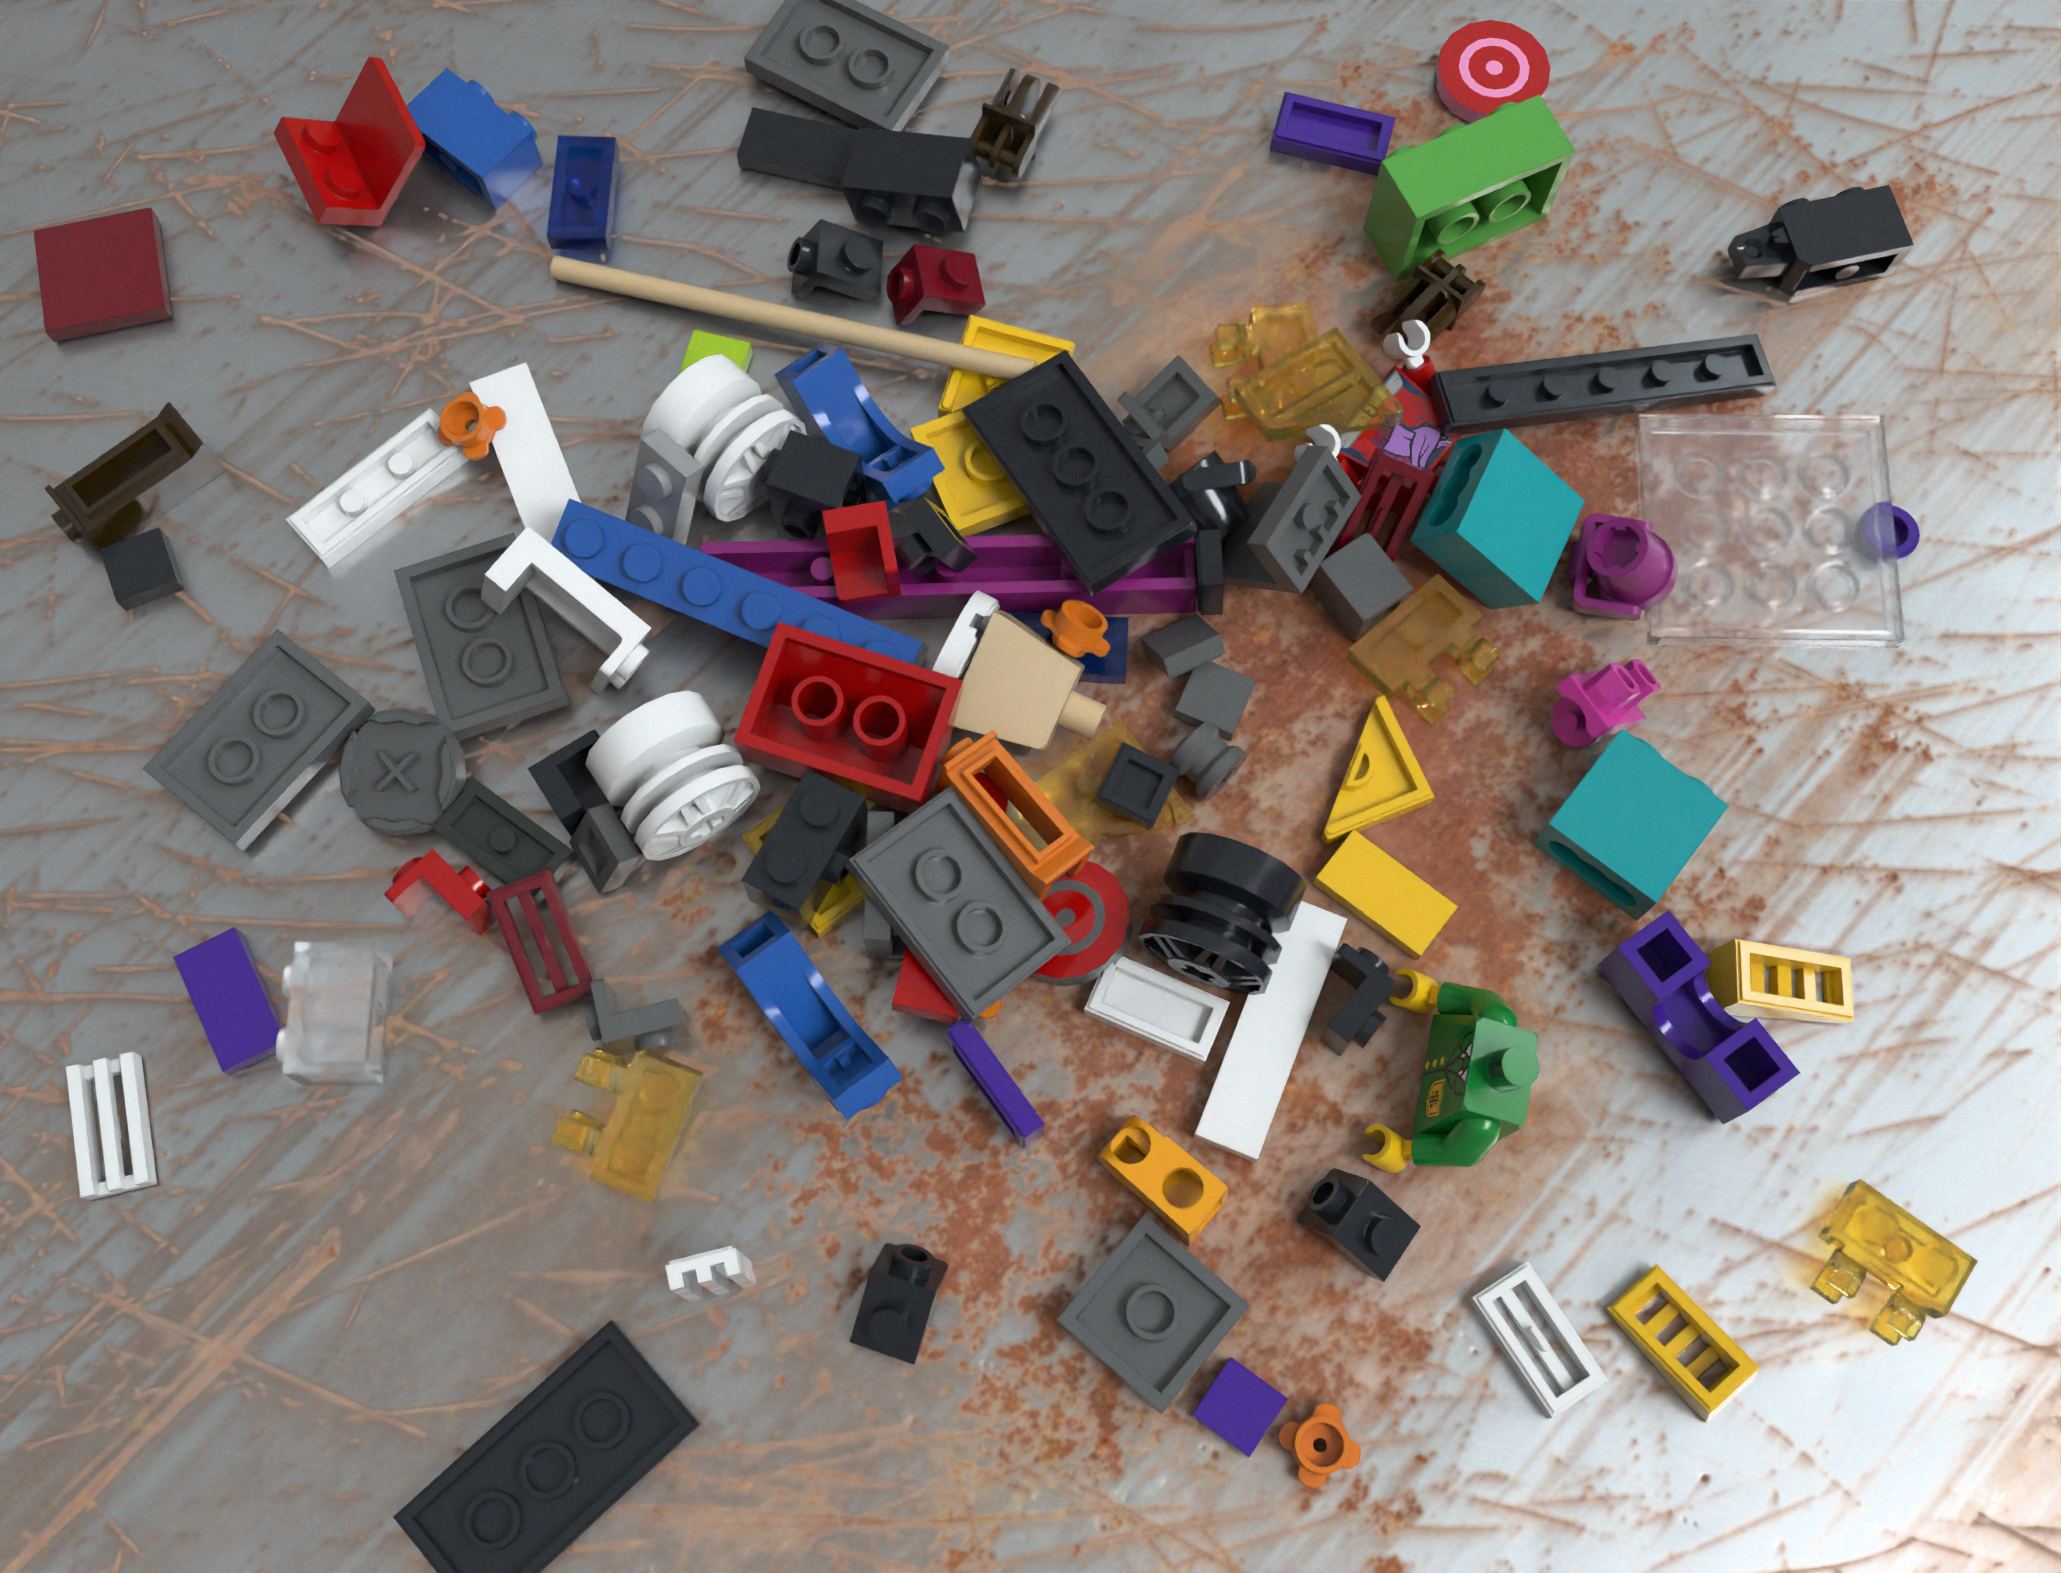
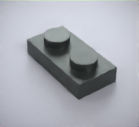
[432,779,578,907]

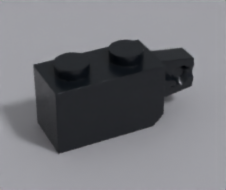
[1727,185,1914,297]

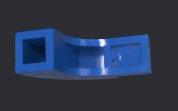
[774,343,945,512]
[717,910,903,1120]

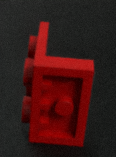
[273,57,425,227]

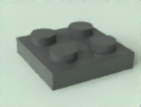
[1056,1214,1250,1414]

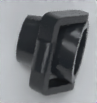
[1168,450,1257,543]

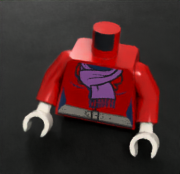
[1294,320,1463,514]

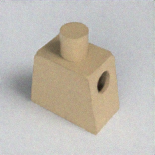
[954,610,1107,750]

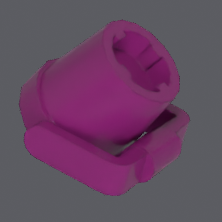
[1567,513,1678,621]

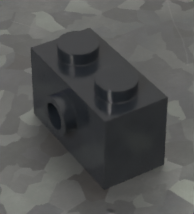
[841,127,982,233]
[762,430,868,540]
[741,768,868,930]

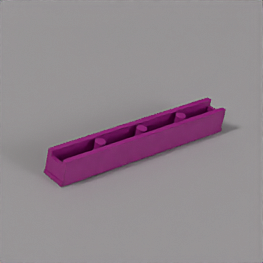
[701,535,1197,624]

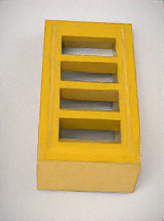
[1709,939,1854,1024]
[1607,1264,1760,1423]

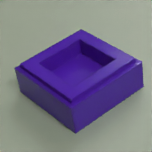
[1190,1357,1288,1458]

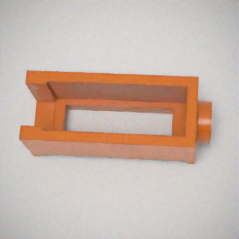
[934,730,1095,901]

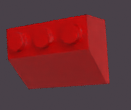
[733,622,963,814]

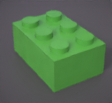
[1363,94,1575,282]

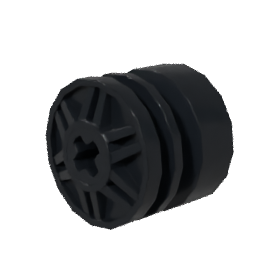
[1138,832,1307,995]

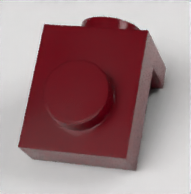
[886,244,986,326]

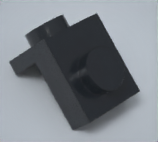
[787,219,884,302]
[1320,943,1397,1056]
[1297,1168,1421,1282]
[850,1243,948,1364]

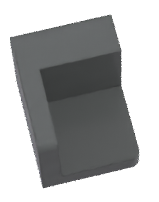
[1311,533,1413,644]

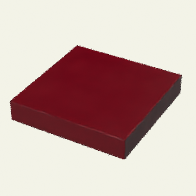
[33,207,172,342]

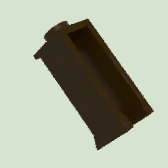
[44,402,225,554]

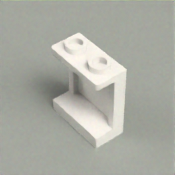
[480,526,651,694]

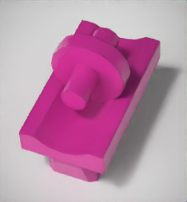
[1551,659,1662,747]

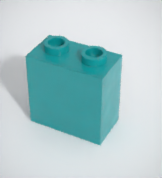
[1410,428,1585,610]
[1532,728,1729,921]

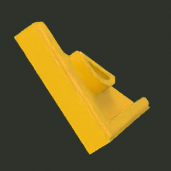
[938,315,1075,418]
[1321,695,1435,846]

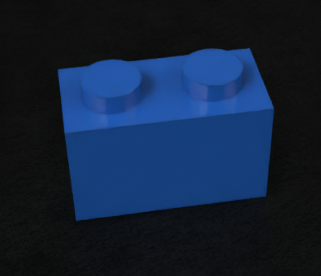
[407,68,543,211]

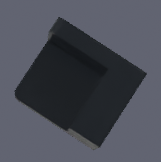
[527,730,624,838]

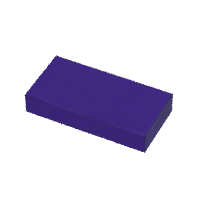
[1270,92,1396,176]
[173,927,291,1075]
[946,1018,1045,1148]

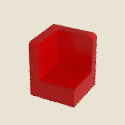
[822,501,901,605]

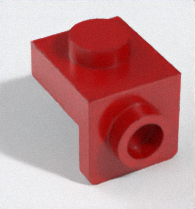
[384,849,497,936]

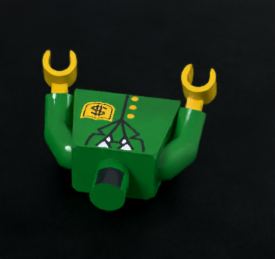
[1362,968,1539,1174]

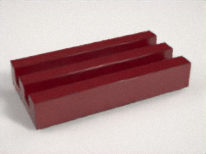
[1324,447,1435,562]
[486,867,595,1015]

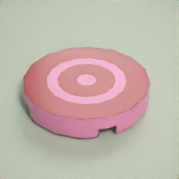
[1435,20,1551,123]

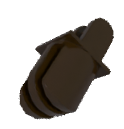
[970,68,1061,179]
[1370,248,1486,345]

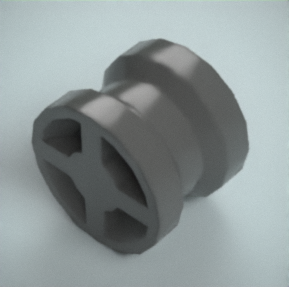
[1168,721,1248,801]

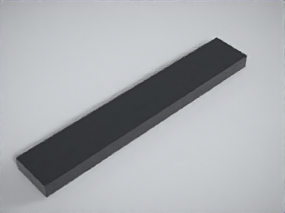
[1427,334,1776,437]

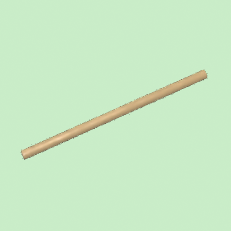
[550,256,1036,380]

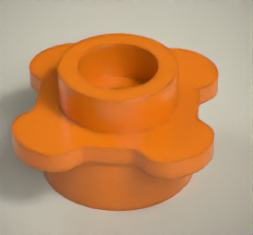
[437,392,507,461]
[1040,600,1110,657]
[1278,1403,1361,1488]

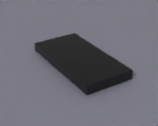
[962,350,1197,597]
[393,1320,703,1573]

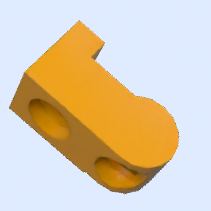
[1097,1115,1228,1246]

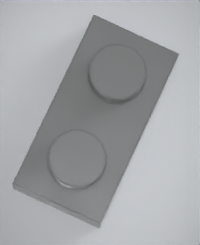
[625,428,704,545]

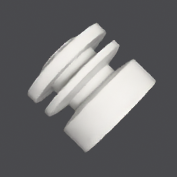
[640,354,807,522]
[585,690,761,861]

